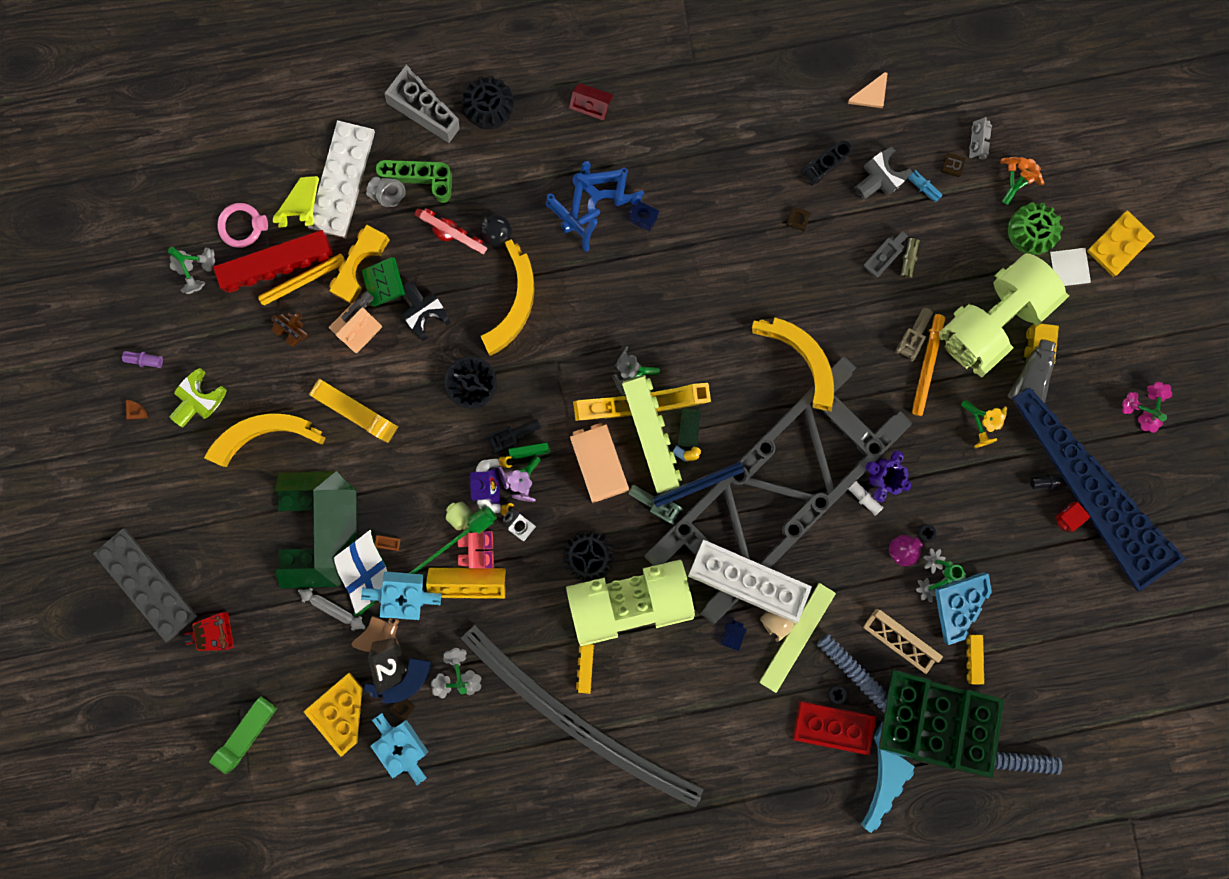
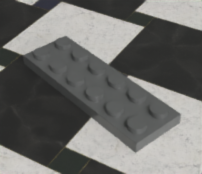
[93,528,198,642]

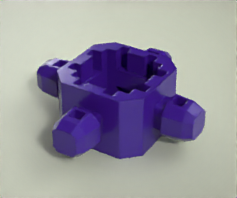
[865,450,912,503]

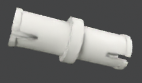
[848,481,884,516]

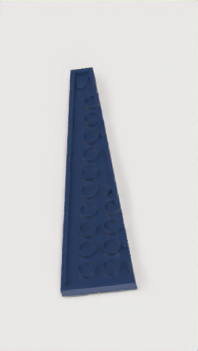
[1011,388,1186,591]

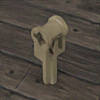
[895,308,933,362]

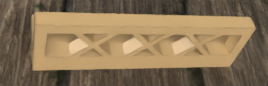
[863,609,943,674]

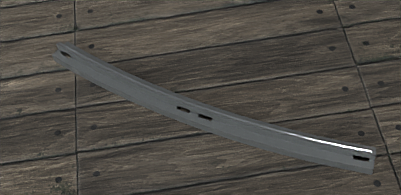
[461,625,704,808]

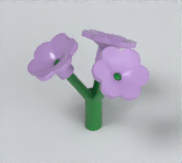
[498,456,541,502]

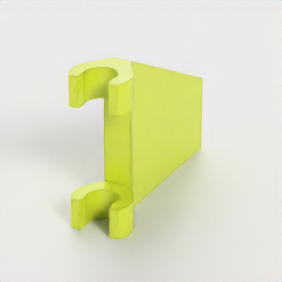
[273,176,319,228]

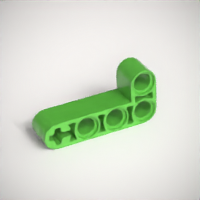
[376,160,452,203]
[209,696,277,774]

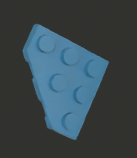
[934,572,992,645]

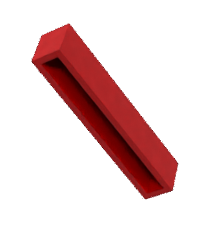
[214,230,333,293]

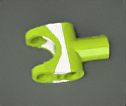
[169,368,227,427]

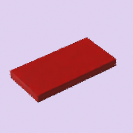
[793,701,877,755]

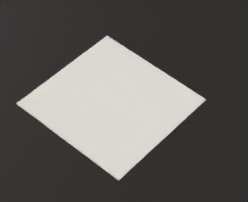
[1050,248,1091,286]

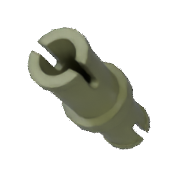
[900,238,920,278]

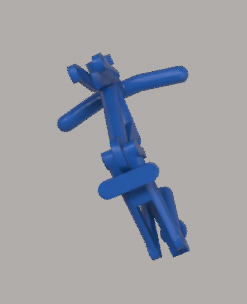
[545,161,644,252]

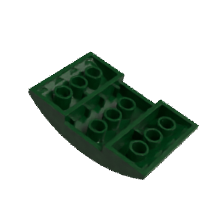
[878,670,1004,778]

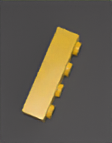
[966,634,984,684]
[576,644,594,694]

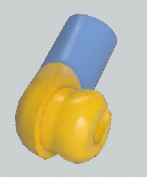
[673,445,701,462]

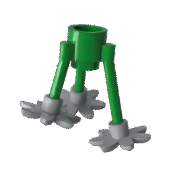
[916,549,966,602]

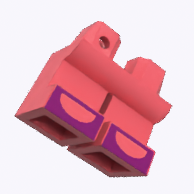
[458,531,494,568]

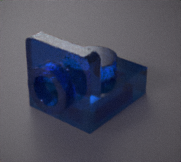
[720,620,747,651]

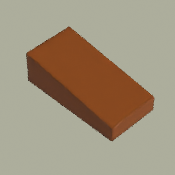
[375,535,401,551]

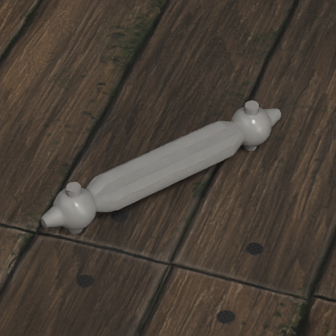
[298,587,366,631]

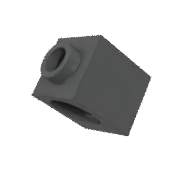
[501,508,536,542]

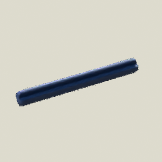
[653,462,744,507]

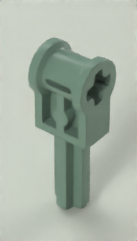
[628,485,684,526]

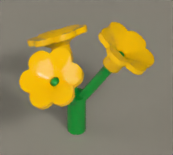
[961,400,1007,448]

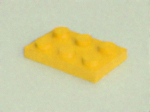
[1087,210,1155,277]

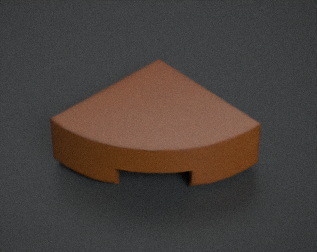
[126,400,148,420]

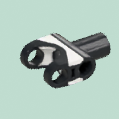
[401,281,451,341]

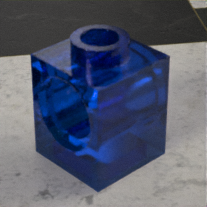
[629,201,659,232]

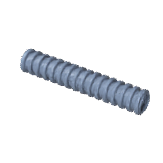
[817,633,888,713]
[994,752,1062,775]

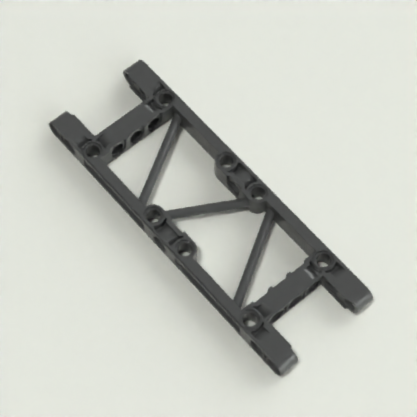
[644,356,912,625]

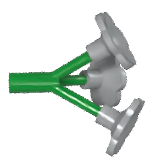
[168,247,215,294]
[431,648,481,698]

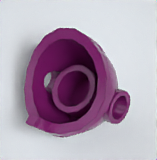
[889,535,923,566]

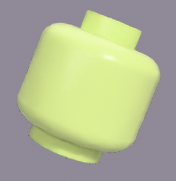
[446,502,474,530]

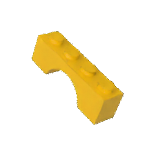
[329,225,390,304]

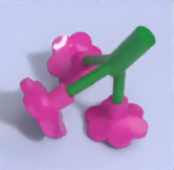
[1122,382,1172,433]

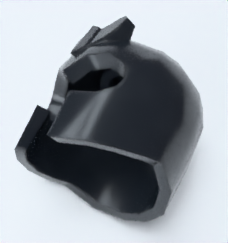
[481,215,512,247]

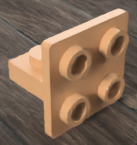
[329,301,382,353]

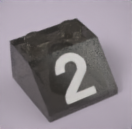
[368,638,406,694]

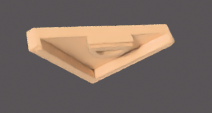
[848,73,887,108]

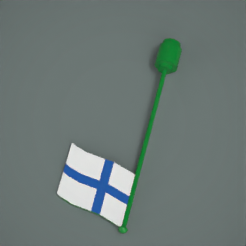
[334,506,497,618]

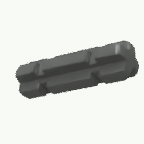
[341,291,373,323]

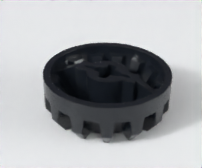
[462,76,514,129]
[445,356,497,409]

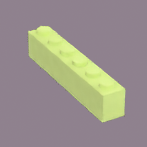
[622,375,682,494]

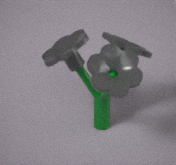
[612,346,660,395]

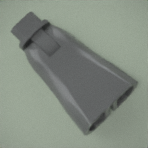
[1007,339,1056,403]

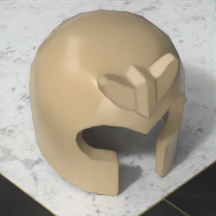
[760,611,796,642]

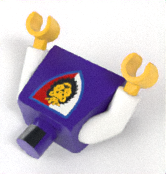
[470,456,514,516]

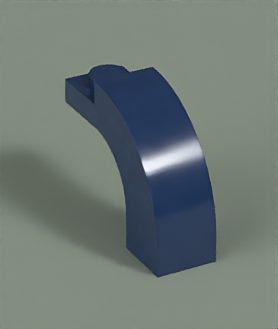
[364,658,432,703]

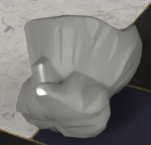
[366,177,406,207]

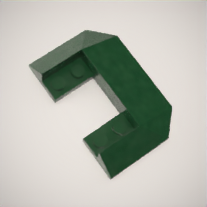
[274,471,357,589]

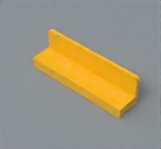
[426,568,506,598]

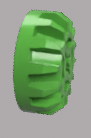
[1008,202,1063,255]

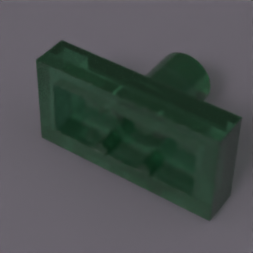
[677,408,701,448]

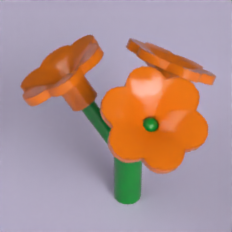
[1000,157,1044,205]

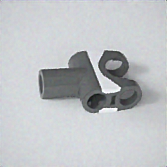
[854,147,913,200]

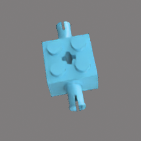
[361,572,441,620]
[371,713,428,786]

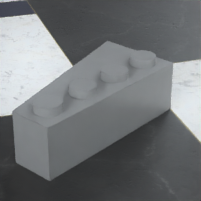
[385,64,460,143]

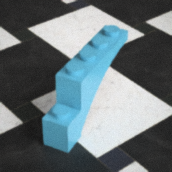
[861,721,915,833]

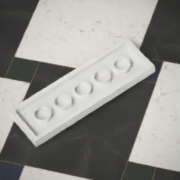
[308,120,375,239]
[688,540,812,624]

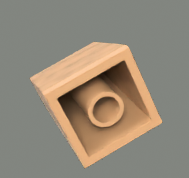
[570,423,629,503]

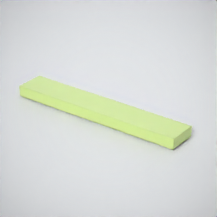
[759,583,836,693]

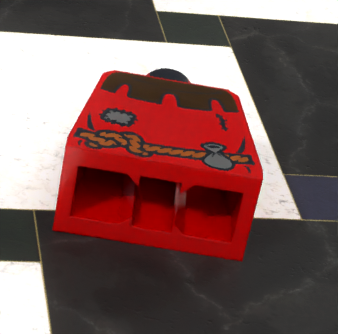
[184,612,234,651]

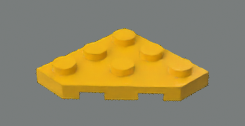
[304,673,362,757]

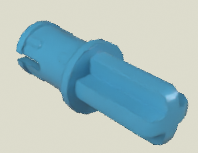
[908,170,942,202]

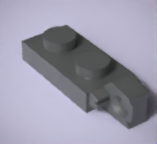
[862,231,908,279]

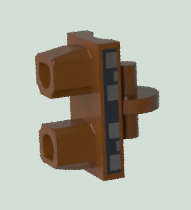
[271,312,309,347]

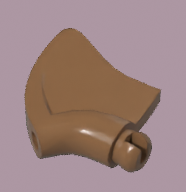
[352,616,399,652]

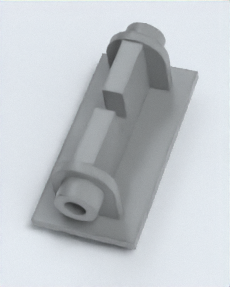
[969,117,992,159]

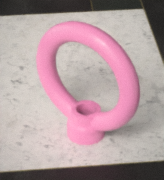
[217,203,268,248]

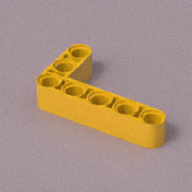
[309,379,398,443]

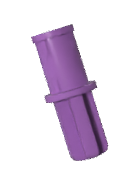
[122,351,163,368]

